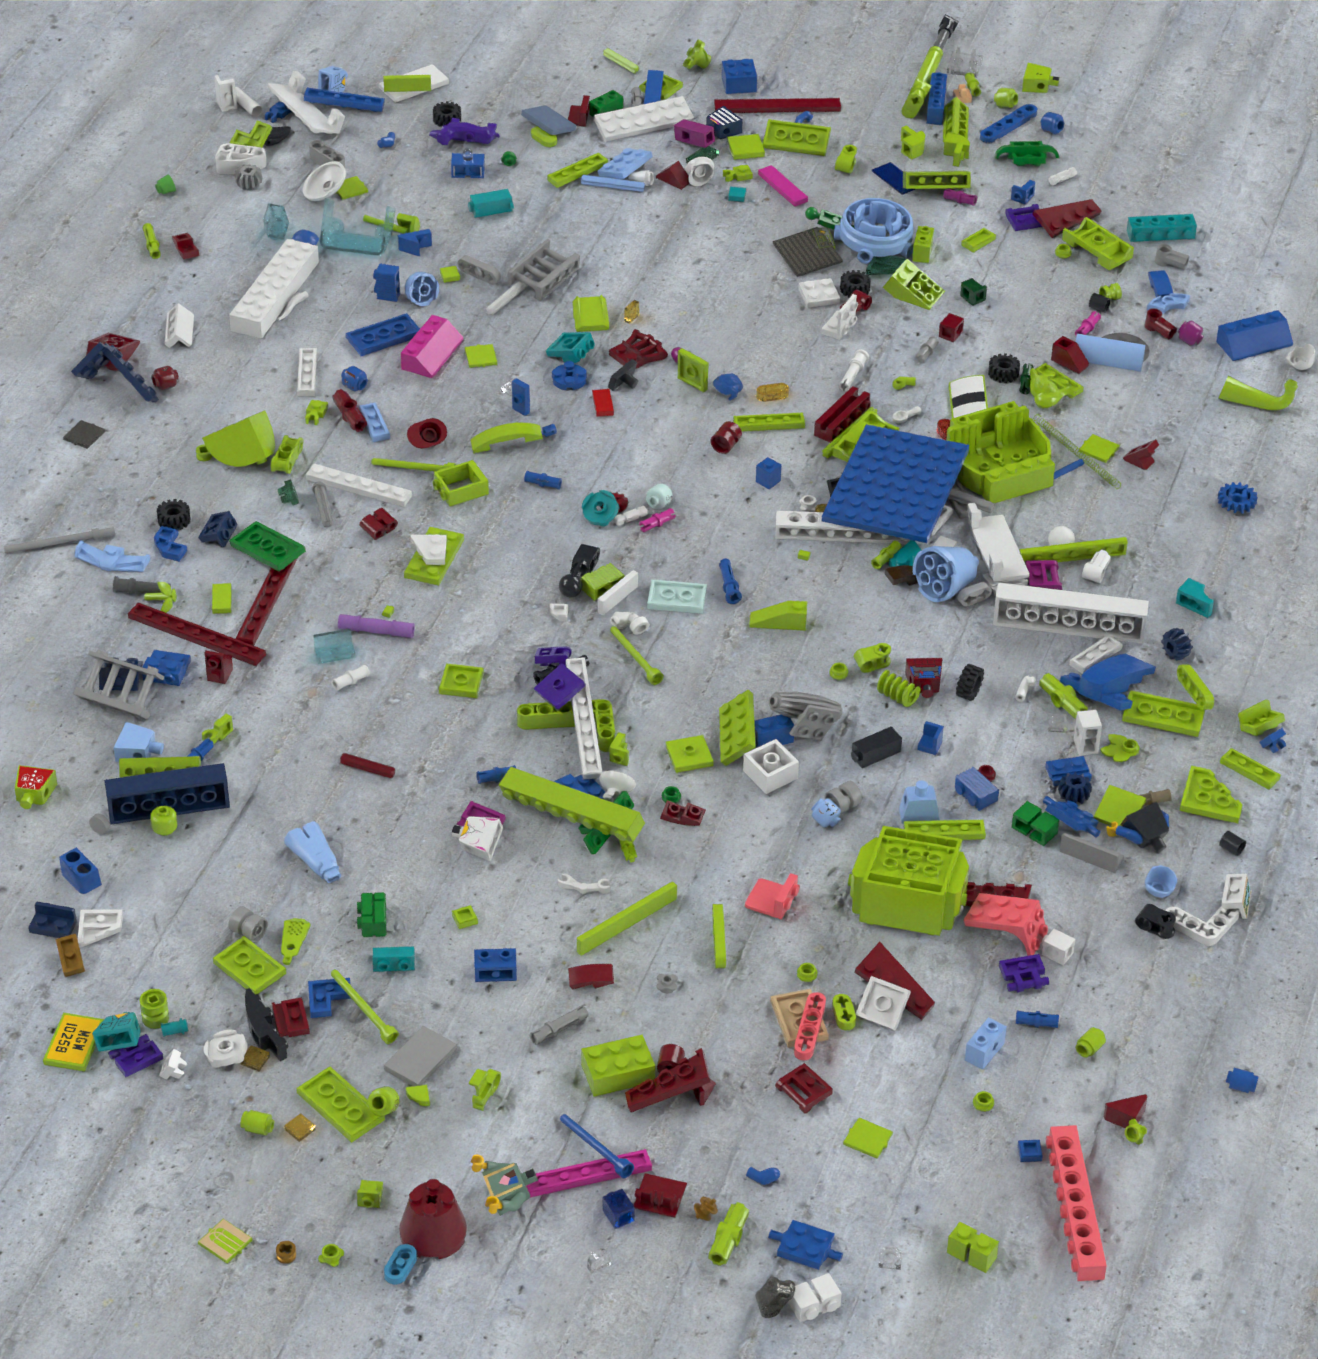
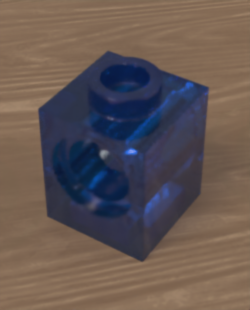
[602,1189,635,1229]

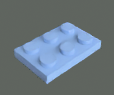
[598,148,653,179]

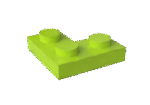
[229,120,272,148]

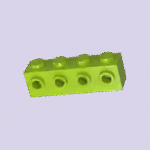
[119,756,201,778]

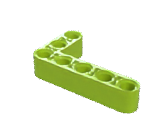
[517,699,615,752]

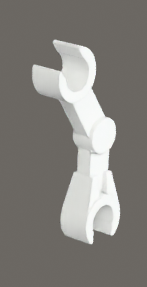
[558,874,610,894]

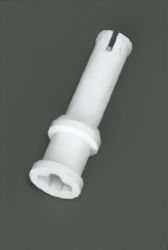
[839,349,869,392]

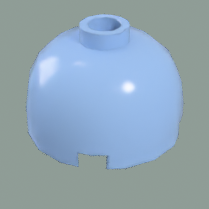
[405,272,439,306]

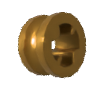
[276,1241,296,1264]

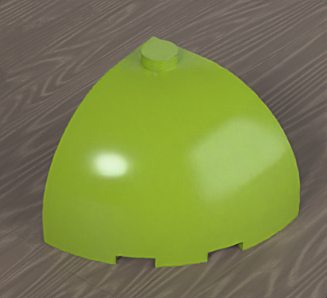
[202,410,275,467]

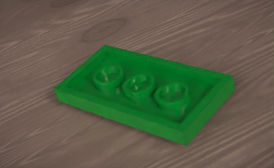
[229,521,306,571]

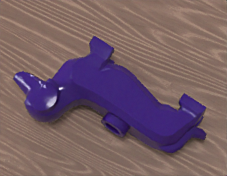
[429,118,500,145]

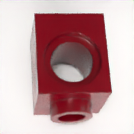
[939,313,964,343]

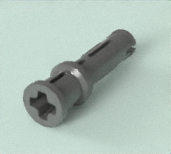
[113,576,171,594]

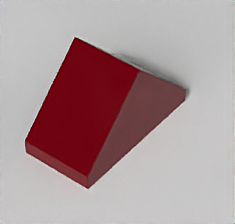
[656,161,690,190]
[1103,1094,1148,1128]

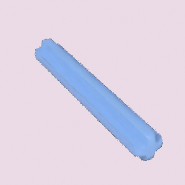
[581,175,645,192]

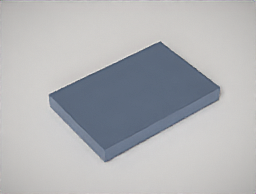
[521,105,576,135]

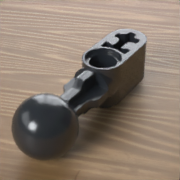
[559,544,600,598]

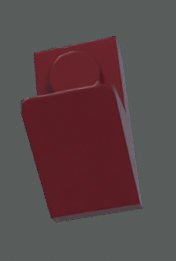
[1123,439,1159,470]

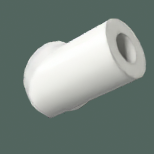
[1015,675,1036,702]

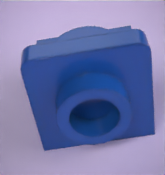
[1011,180,1035,204]

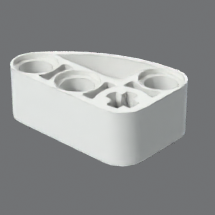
[215,143,266,175]

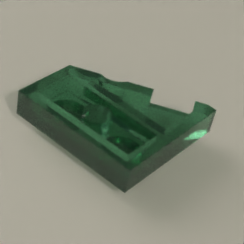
[866,255,906,275]

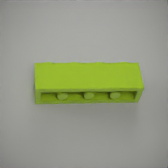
[903,171,971,189]

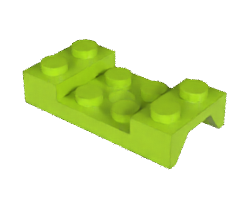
[1062,217,1134,271]

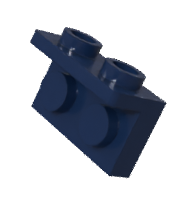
[198,511,238,547]
[28,901,77,938]

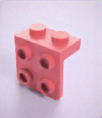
[745,873,800,920]

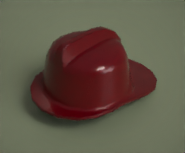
[407,418,447,449]

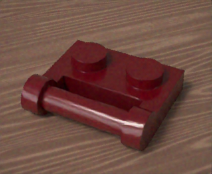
[775,1063,833,1114]

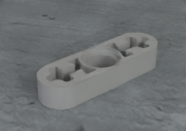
[458,255,501,285]

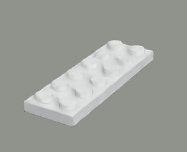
[594,96,694,142]

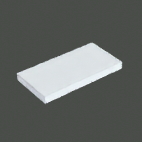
[379,64,449,103]

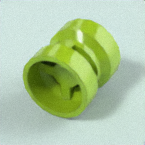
[1099,283,1122,300]

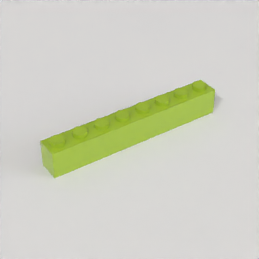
[499,767,645,842]

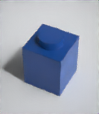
[756,457,782,490]

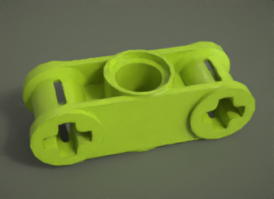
[271,435,304,474]

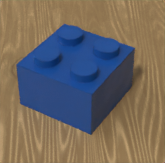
[721,59,757,94]

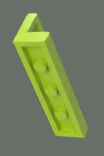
[943,96,969,142]

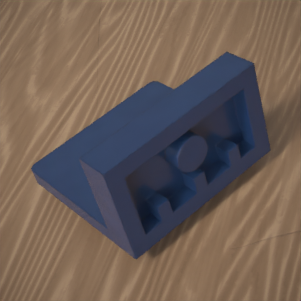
[99,657,143,691]

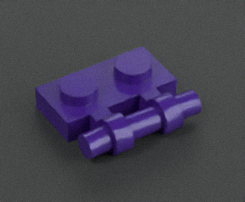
[999,954,1049,993]
[108,1034,163,1078]

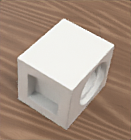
[1041,929,1075,965]

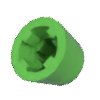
[155,174,176,194]

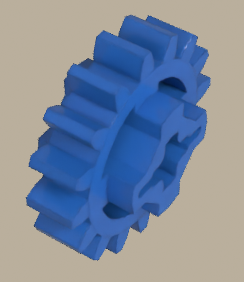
[1217,482,1258,514]

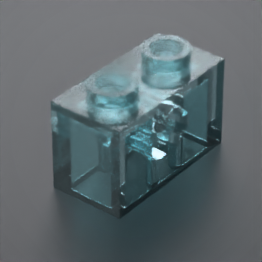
[263,203,289,240]

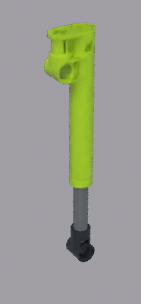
[901,14,959,119]

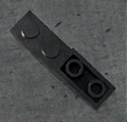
[245,988,288,1061]

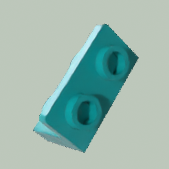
[372,946,415,972]

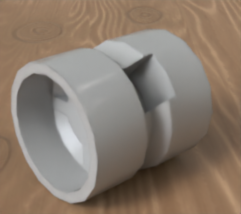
[825,781,862,814]
[228,906,268,943]

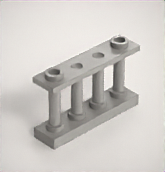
[507,239,580,301]
[73,650,164,720]

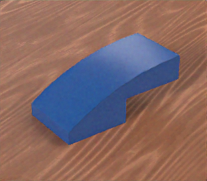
[1148,270,1173,297]

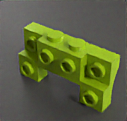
[833,410,900,462]

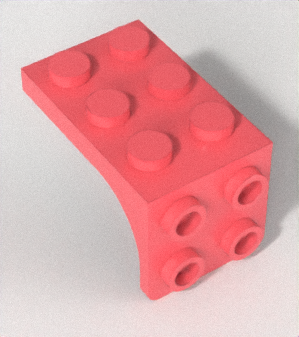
[964,893,1048,956]

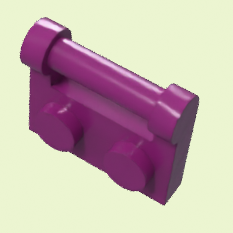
[1025,560,1063,590]

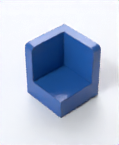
[917,721,944,755]

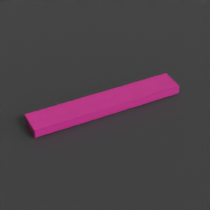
[527,1149,652,1198]

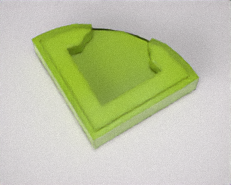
[405,1085,430,1106]

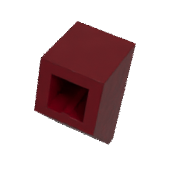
[1051,336,1089,374]
[204,650,233,684]

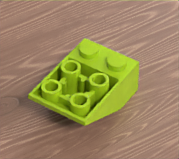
[882,259,945,310]

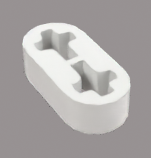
[957,582,992,606]

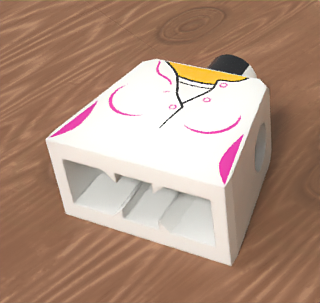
[452,817,503,861]

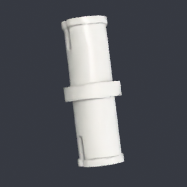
[331,665,370,691]

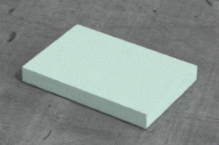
[647,579,707,614]

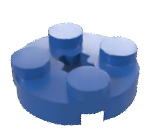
[552,361,587,390]

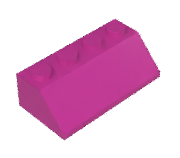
[401,315,463,378]

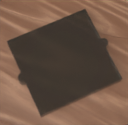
[63,420,105,449]

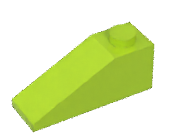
[749,600,807,631]

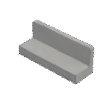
[1060,833,1124,873]

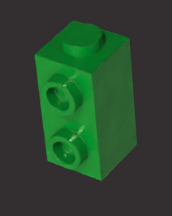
[589,90,624,117]

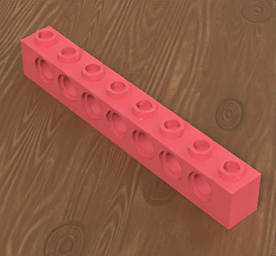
[1046,1125,1107,1281]

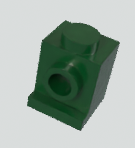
[960,278,987,306]

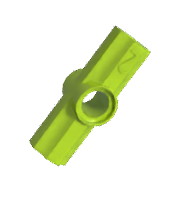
[1039,673,1088,719]
[708,1202,749,1266]

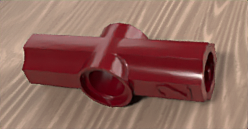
[332,389,367,432]

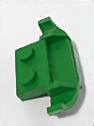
[994,141,1059,166]

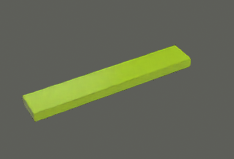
[1019,537,1128,563]
[577,881,677,956]

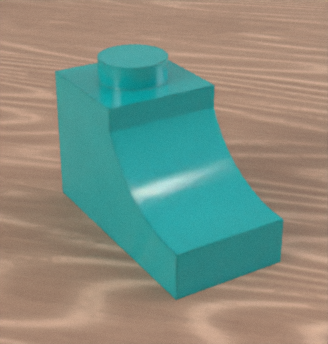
[1176,578,1214,618]

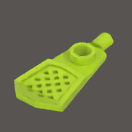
[281,918,311,965]

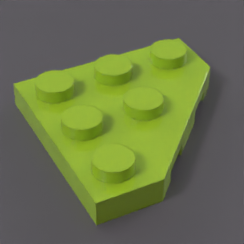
[1179,765,1243,824]

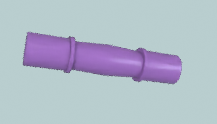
[338,614,415,638]

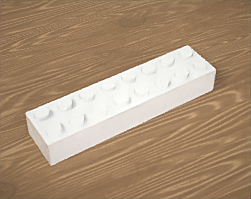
[229,239,319,339]
[993,583,1149,644]

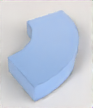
[1147,293,1190,314]

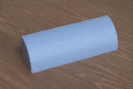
[1075,334,1146,372]

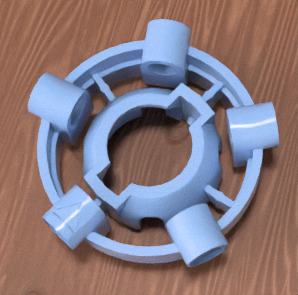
[834,198,914,264]

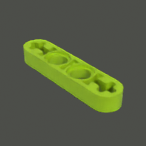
[1177,664,1214,710]
[712,904,726,968]

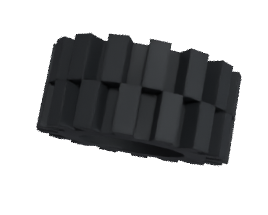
[433,101,461,127]
[840,270,871,298]
[988,353,1020,383]
[157,499,191,530]
[956,664,984,701]

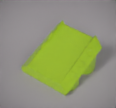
[572,295,610,332]

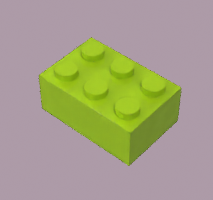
[581,1034,655,1097]

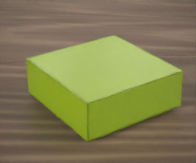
[440,266,460,283]
[452,905,478,929]

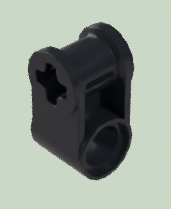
[1135,904,1176,939]

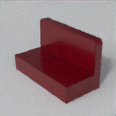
[568,95,590,127]

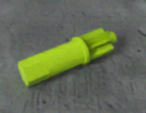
[619,839,638,862]

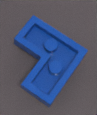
[308,978,351,1018]

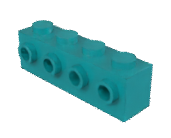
[1126,214,1197,242]

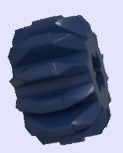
[1161,628,1193,661]
[1058,772,1092,804]

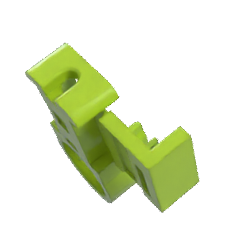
[469,1068,501,1111]

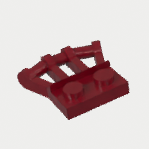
[609,329,668,369]

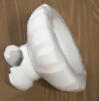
[599,770,636,802]

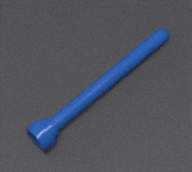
[560,1114,634,1178]

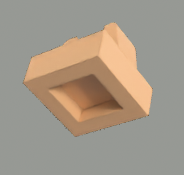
[953,84,972,103]

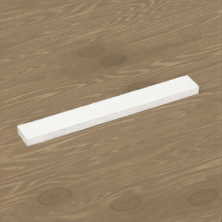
[566,658,602,779]

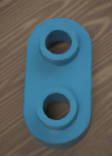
[384,1244,417,1285]

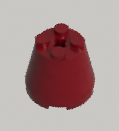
[399,1179,467,1259]

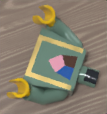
[471,1154,538,1216]

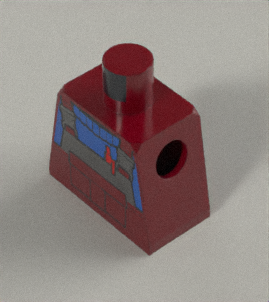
[905,658,943,698]

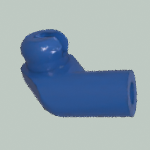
[746,1167,780,1185]

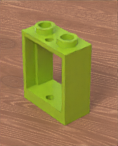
[432,460,489,507]

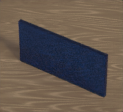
[872,162,916,195]

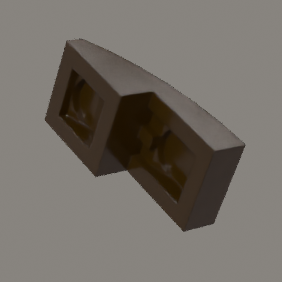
[885,565,918,586]

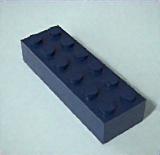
[104,763,230,825]

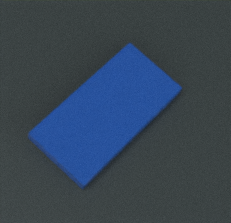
[346,313,420,356]

